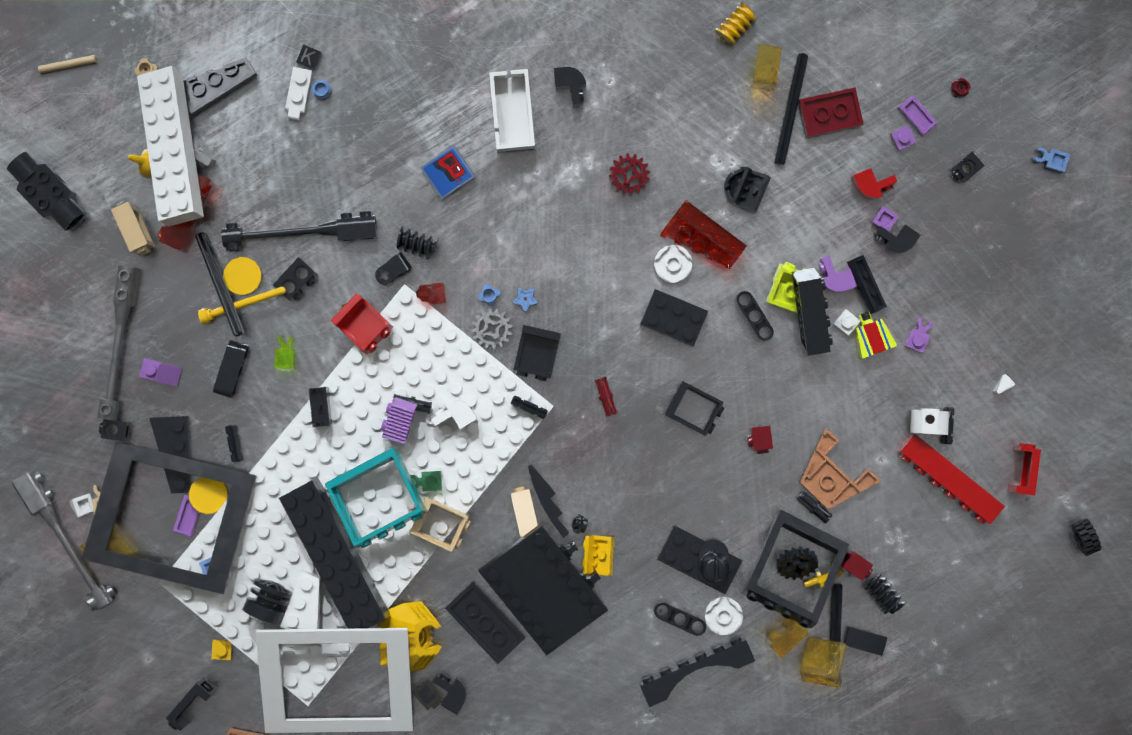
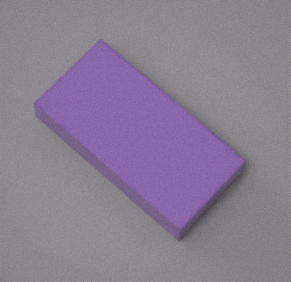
[898,95,938,137]
[173,495,200,537]

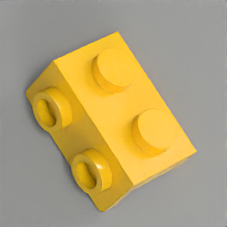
[582,535,615,576]

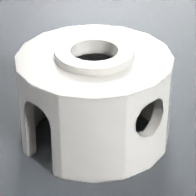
[910,408,950,435]

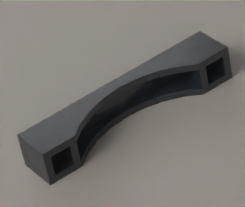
[639,637,755,707]

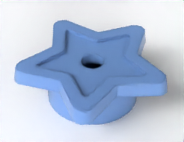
[513,288,538,312]

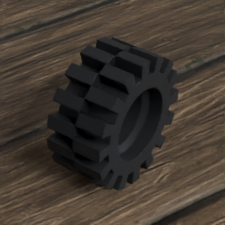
[1071,518,1102,556]

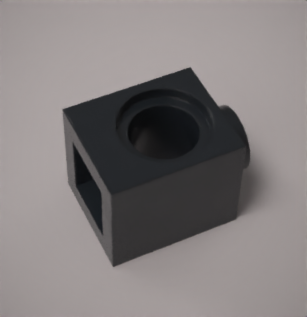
[951,151,985,183]
[99,419,130,441]

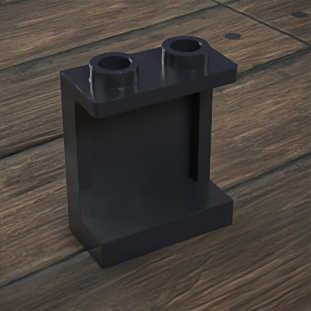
[513,325,561,381]
[166,678,217,731]

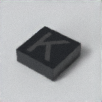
[296,45,322,70]

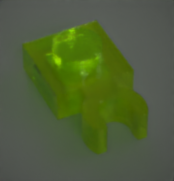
[274,335,295,369]

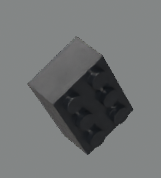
[640,289,708,347]

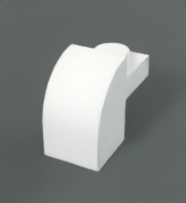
[431,400,477,429]

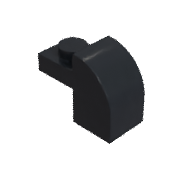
[554,67,586,107]
[874,224,921,254]
[432,673,467,715]

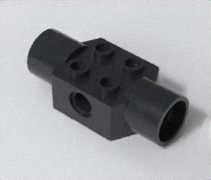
[7,152,85,231]

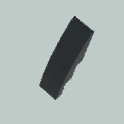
[528,464,569,538]

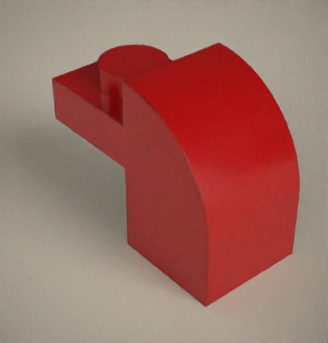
[851,168,898,200]

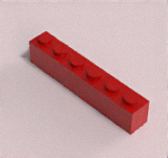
[898,433,1005,524]

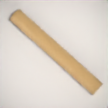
[38,55,96,74]

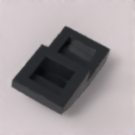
[843,626,888,656]

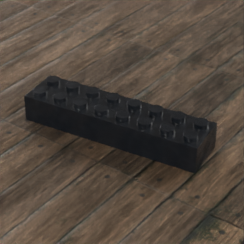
[279,478,391,629]

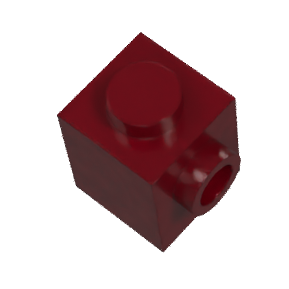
[747,426,773,454]

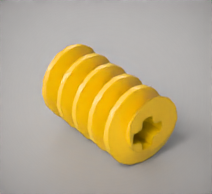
[715,2,757,44]

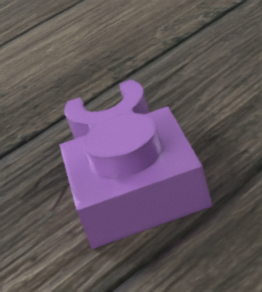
[904,317,933,353]

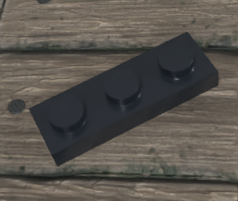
[847,255,887,315]

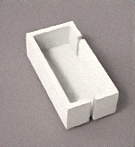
[489,69,535,152]

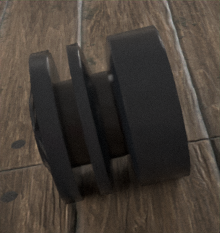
[242,578,293,625]

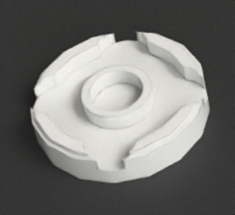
[654,245,692,283]
[704,597,743,635]

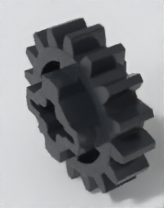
[776,546,819,580]

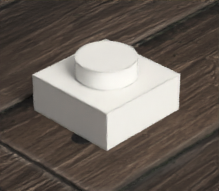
[833,309,860,336]

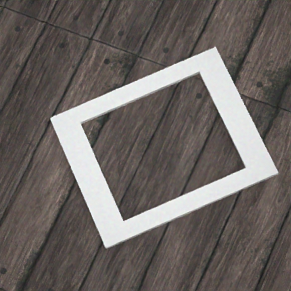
[256,628,413,733]

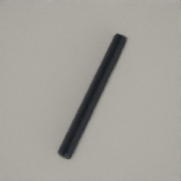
[775,53,808,165]
[195,232,244,337]

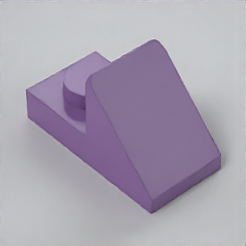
[139,358,182,387]

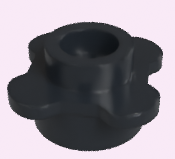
[572,514,588,534]

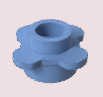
[478,284,500,306]

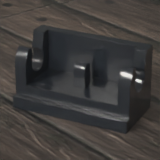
[309,387,332,427]

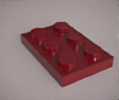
[799,87,864,138]

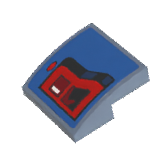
[421,145,476,199]

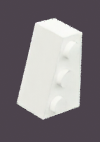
[280,570,322,629]

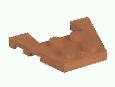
[800,428,881,509]

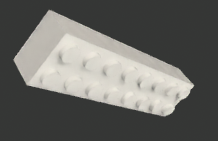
[137,66,204,226]

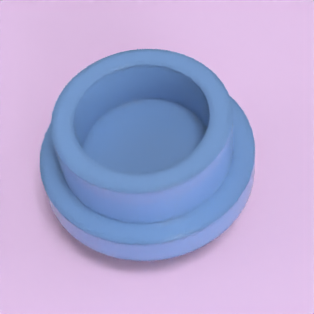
[312,80,331,99]

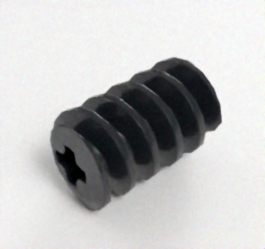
[397,225,439,260]
[864,572,906,614]

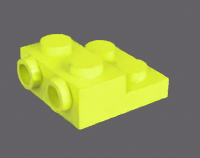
[766,262,805,312]

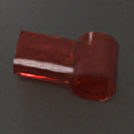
[416,283,446,304]

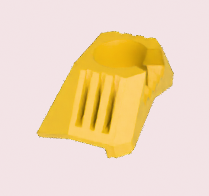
[379,601,442,672]

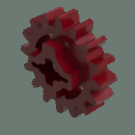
[609,153,650,195]

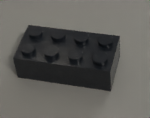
[792,268,833,356]

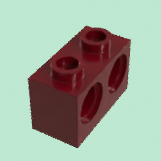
[841,549,873,581]

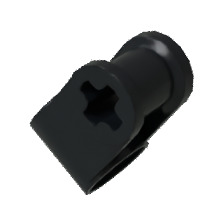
[375,252,412,285]

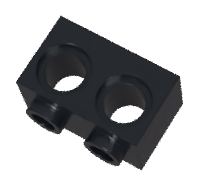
[273,257,317,302]

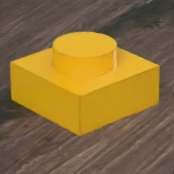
[211,639,233,660]

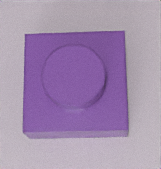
[890,125,916,151]
[871,206,899,231]

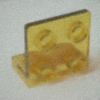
[765,618,810,658]
[800,637,846,688]

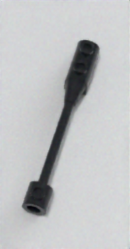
[221,211,378,251]

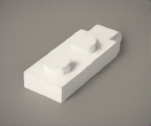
[285,67,313,121]

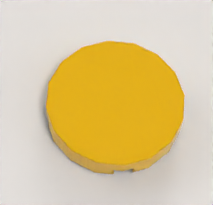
[223,257,262,295]
[188,477,228,515]

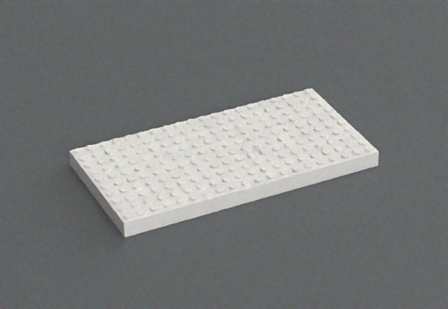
[159,284,554,706]

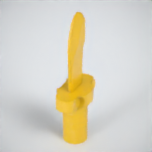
[803,569,844,588]

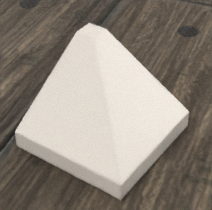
[993,374,1015,394]
[69,493,94,518]

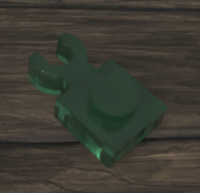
[410,471,442,491]

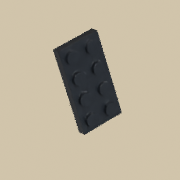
[657,525,743,595]
[445,582,526,664]

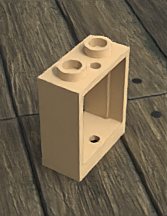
[111,201,155,256]
[409,496,471,552]

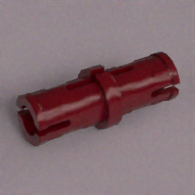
[595,377,618,417]

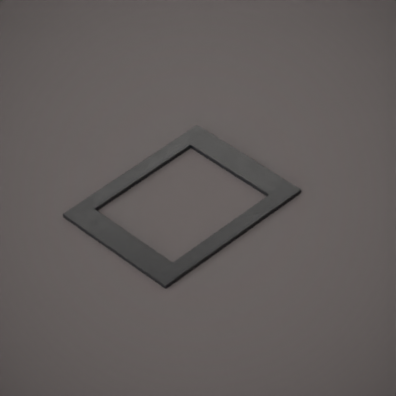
[82,441,257,595]

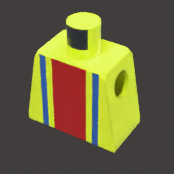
[854,311,897,359]

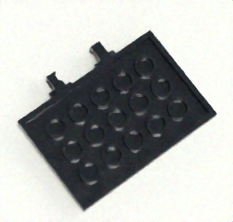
[478,523,608,656]

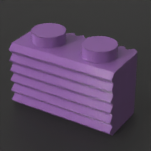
[380,397,417,445]

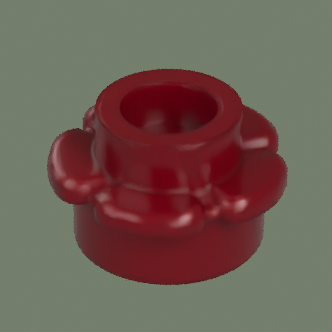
[952,78,971,97]

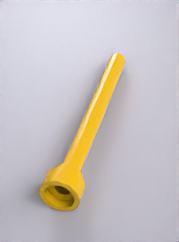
[198,287,286,325]

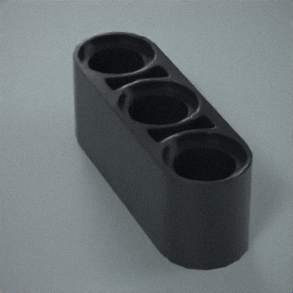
[735,291,774,342]
[213,340,249,399]
[653,601,706,636]

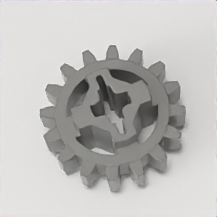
[471,308,513,349]

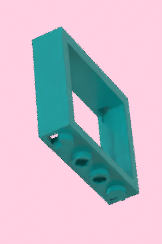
[324,448,427,548]

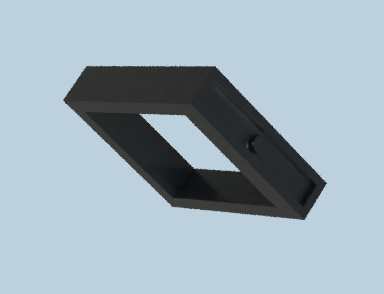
[742,510,850,629]

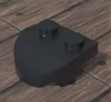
[724,167,771,213]

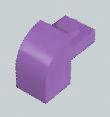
[819,256,857,293]

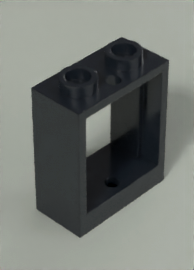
[664,381,725,436]

